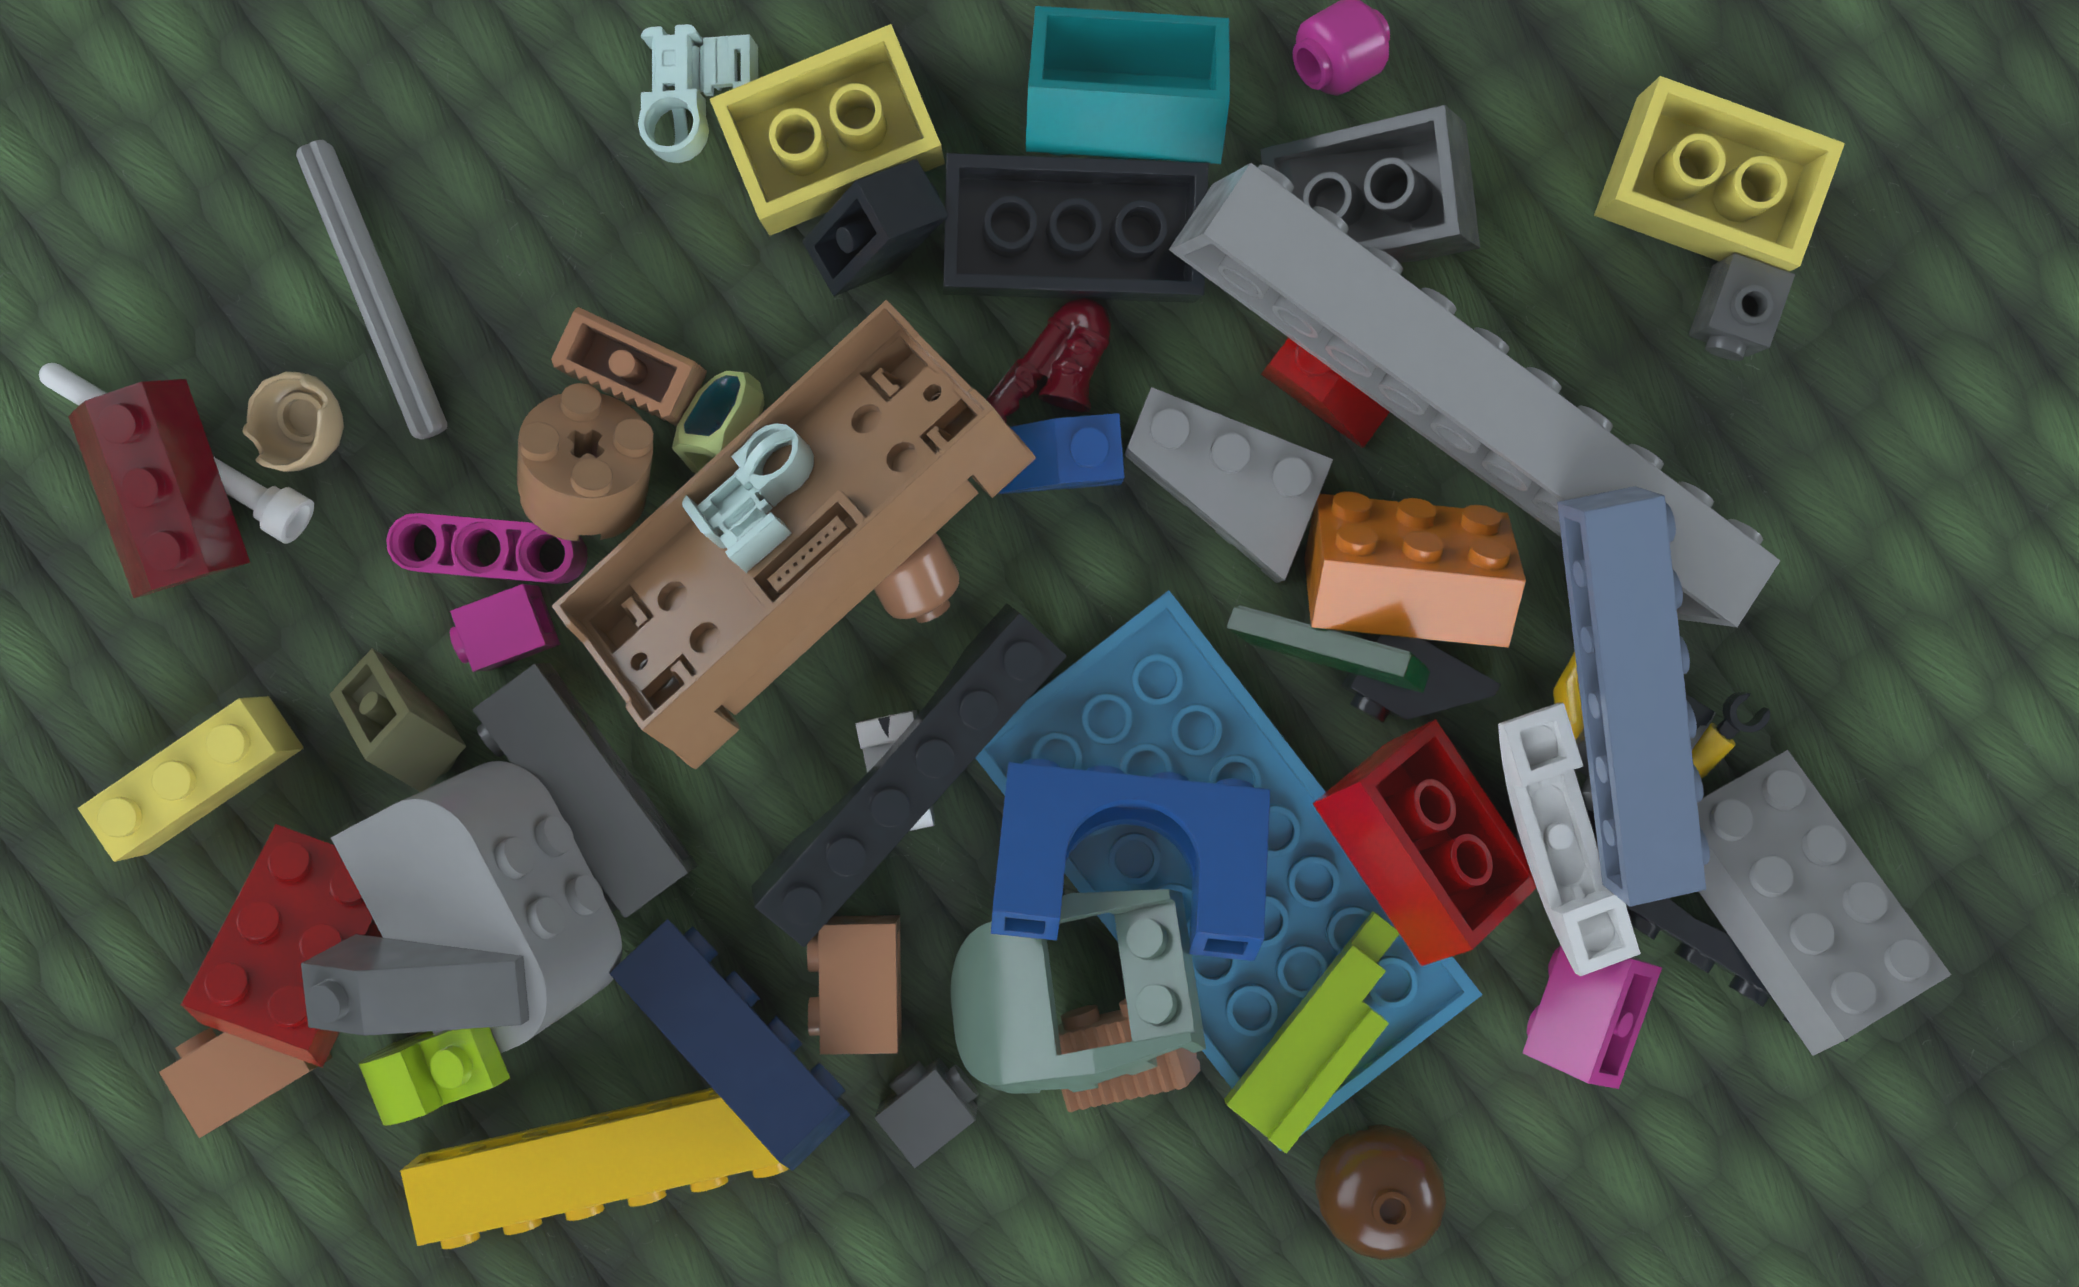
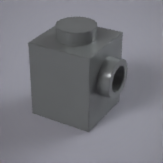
[1688,253,1795,361]
[875,1057,979,1169]

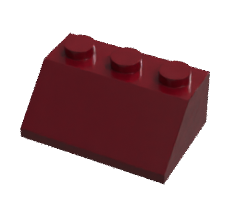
[68,379,251,598]

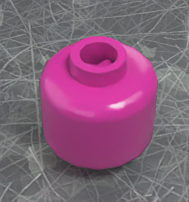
[1293,0,1390,96]

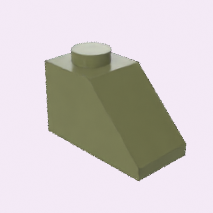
[329,648,467,792]

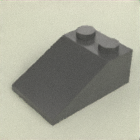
[1260,105,1480,263]

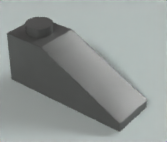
[301,934,529,1036]

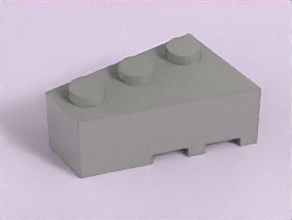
[1124,387,1333,583]

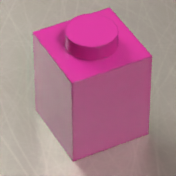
[450,584,561,672]

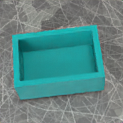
[1026,6,1230,164]

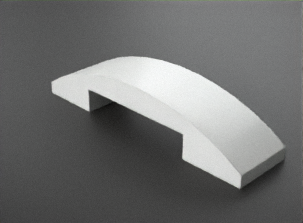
[1498,703,1641,976]

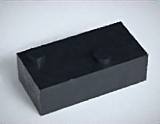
[943,153,1209,303]

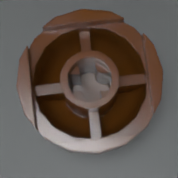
[1315,1124,1446,1260]

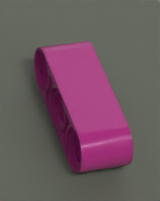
[386,513,588,584]

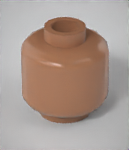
[874,533,960,623]

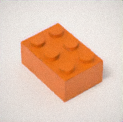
[1304,492,1526,648]

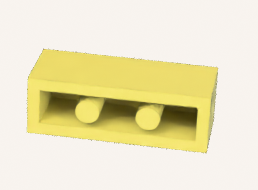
[78,696,304,862]

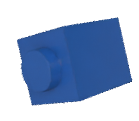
[998,413,1125,494]

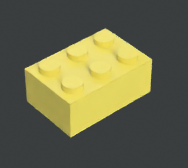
[710,24,945,236]
[1594,76,1845,272]

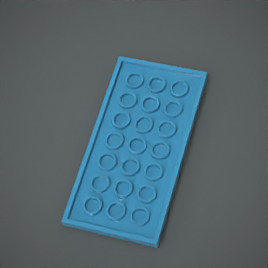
[975,590,1482,1151]

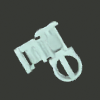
[638,24,758,163]
[682,423,814,573]

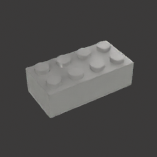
[1697,750,1951,1056]

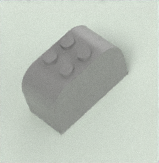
[331,761,622,1054]

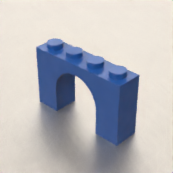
[991,759,1271,961]

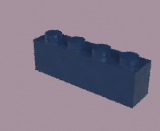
[609,919,851,1171]

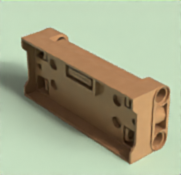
[552,300,1036,769]

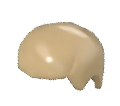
[242,371,344,472]

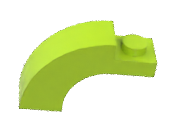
[358,1027,510,1126]

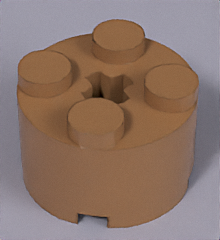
[517,383,654,541]

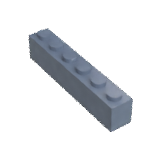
[1557,486,1710,907]

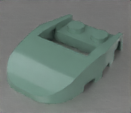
[951,889,1206,1094]

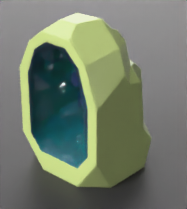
[672,371,764,473]

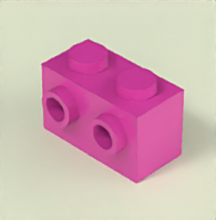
[1523,945,1662,1089]

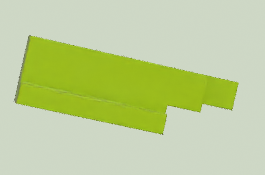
[1224,911,1399,1154]

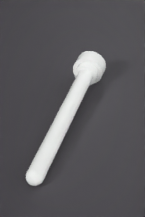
[39,363,314,544]

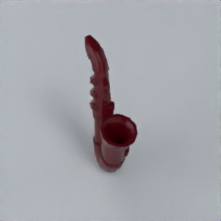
[986,298,1112,423]

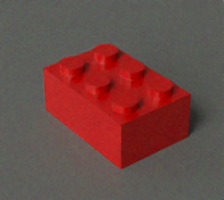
[1312,719,1536,966]
[181,824,383,1068]

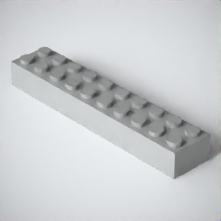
[1169,163,1780,627]

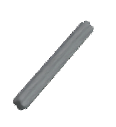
[296,140,447,439]

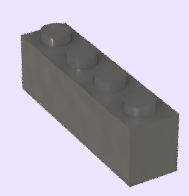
[472,663,698,918]

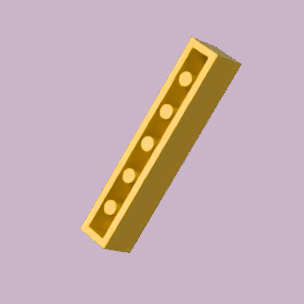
[400,1088,789,1249]

